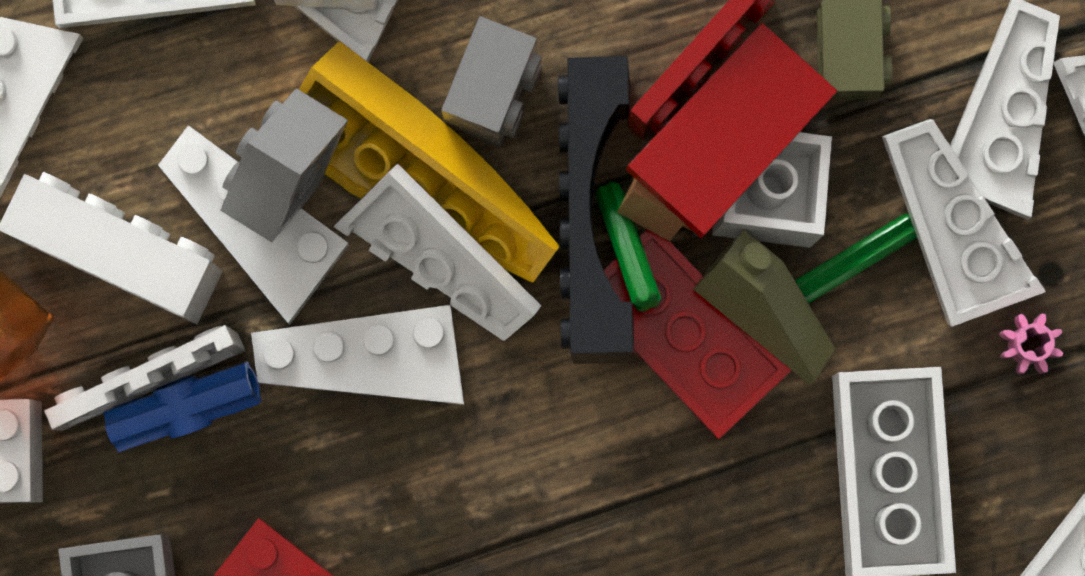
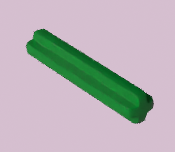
[595,182,661,312]
[795,213,917,304]

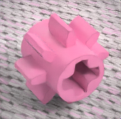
[999,313,1063,375]

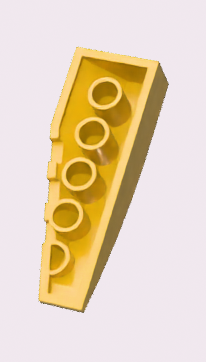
[299,41,560,283]

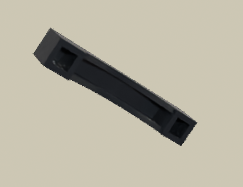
[558,56,634,364]

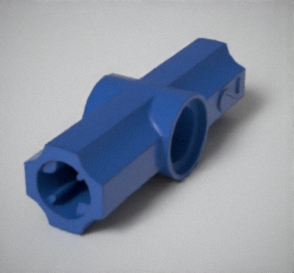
[103,361,262,452]

